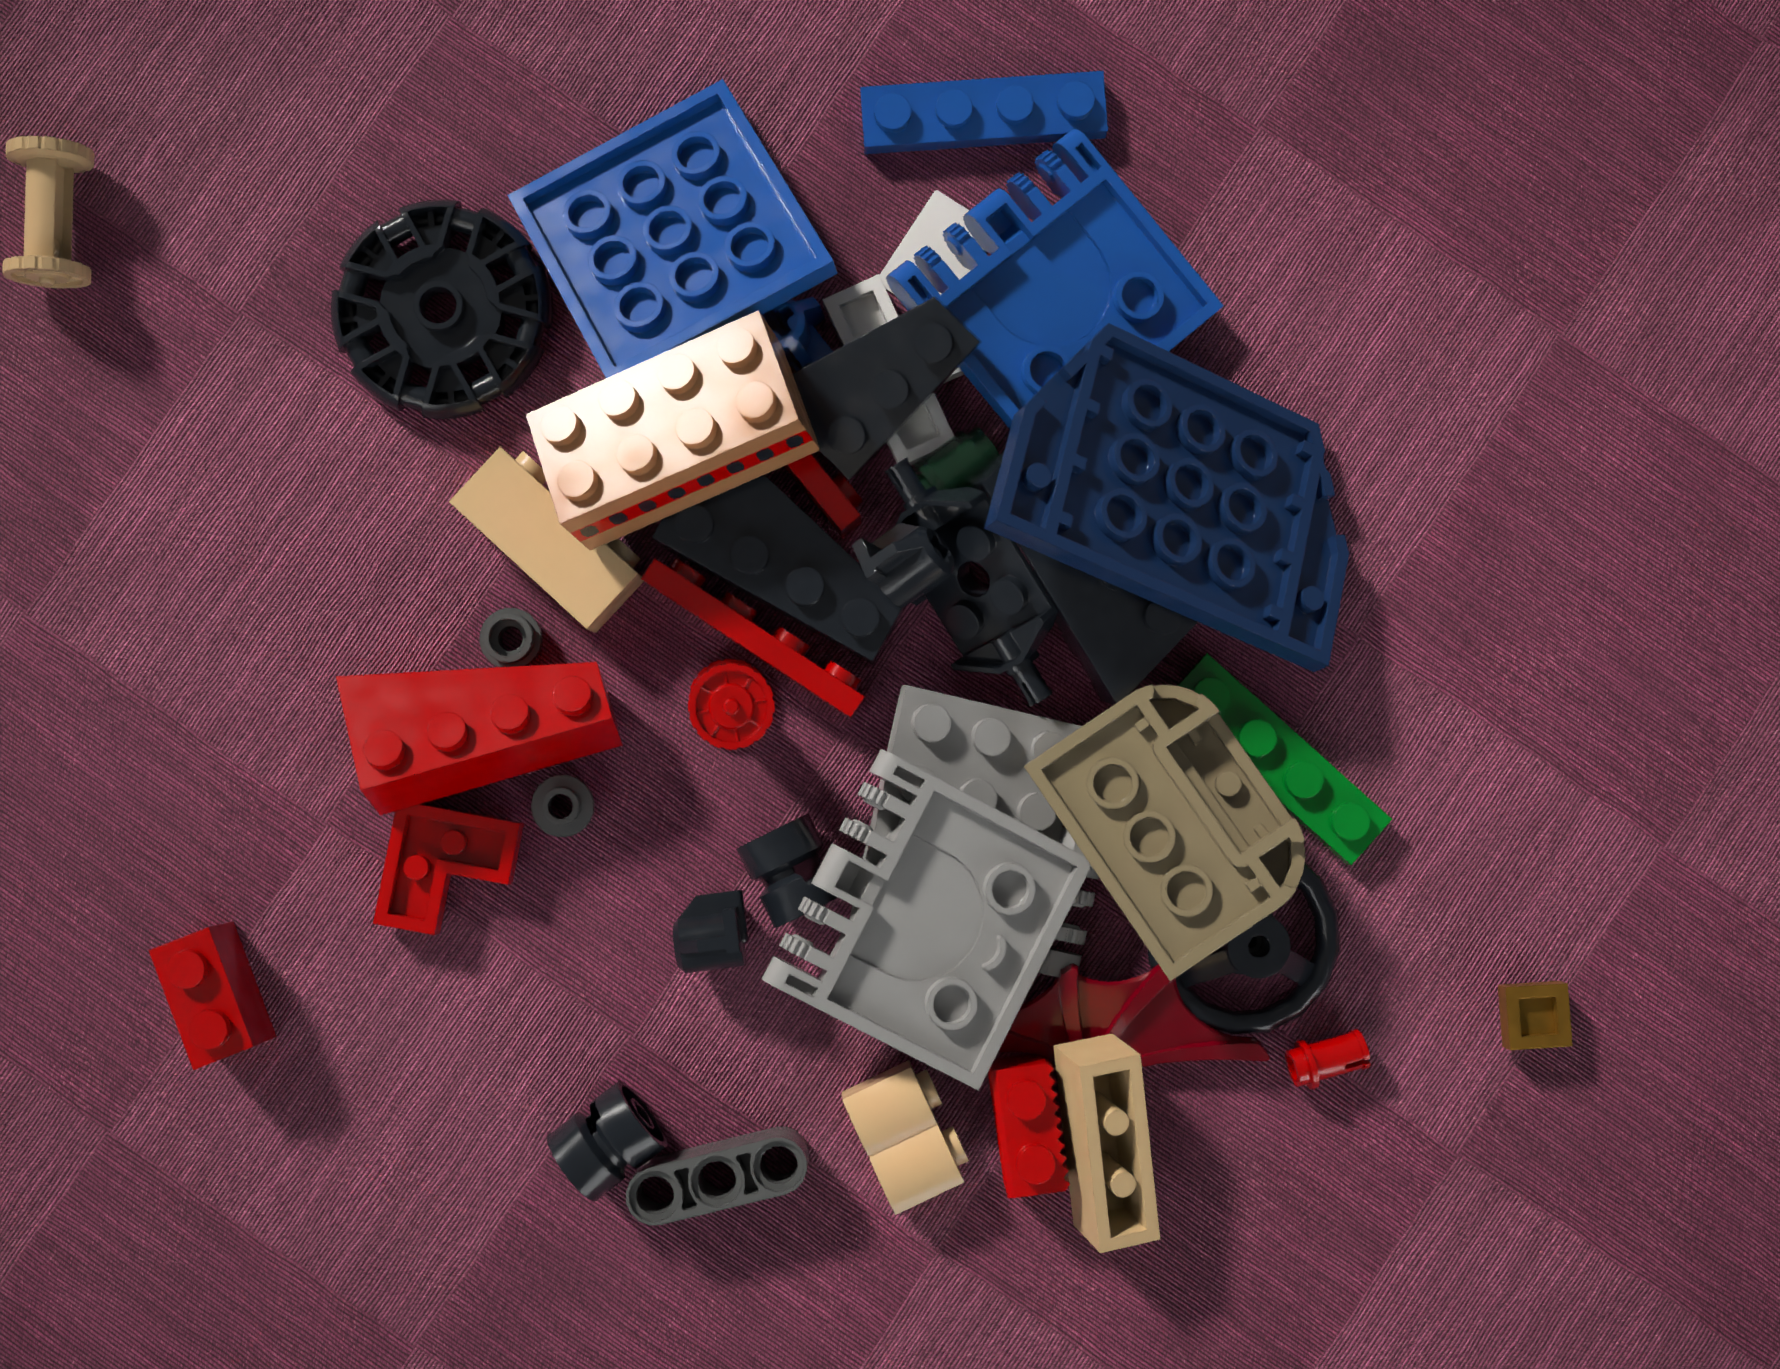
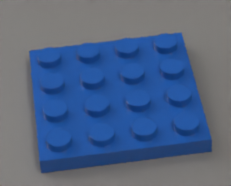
[507,79,838,378]

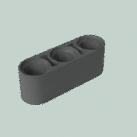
[626,1126,809,1225]

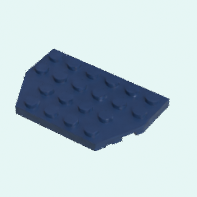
[984,323,1349,672]

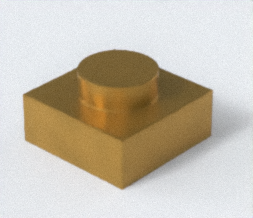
[1498,981,1573,1050]

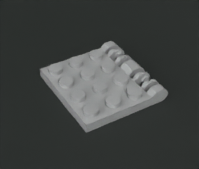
[850,685,1099,977]
[762,749,1091,1091]

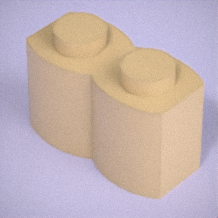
[842,1060,969,1215]

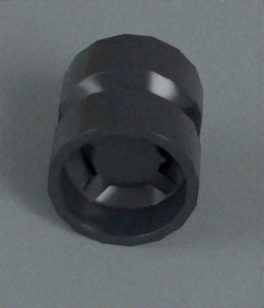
[736,813,838,928]
[547,1080,668,1201]

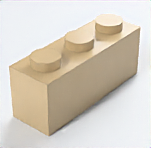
[449,447,644,633]
[1053,1034,1160,1253]

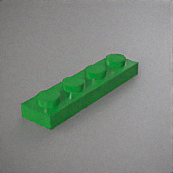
[1176,653,1392,865]

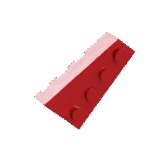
[336,662,623,816]

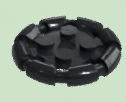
[331,200,553,420]

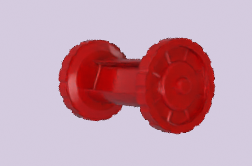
[688,658,775,750]

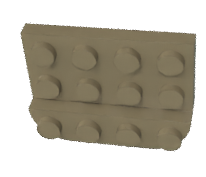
[1024,685,1305,981]

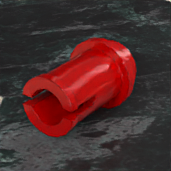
[1285,1029,1371,1090]

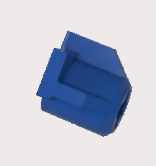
[762,297,833,372]

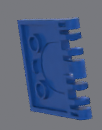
[886,129,1224,429]

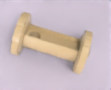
[2,136,95,288]

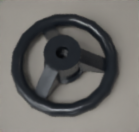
[1148,863,1340,1036]

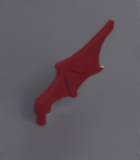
[998,963,1270,1067]

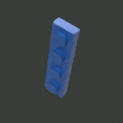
[860,71,1108,155]

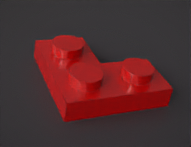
[373,804,524,935]

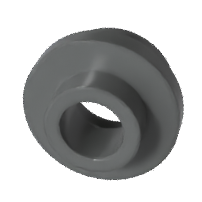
[479,608,543,667]
[531,775,595,837]

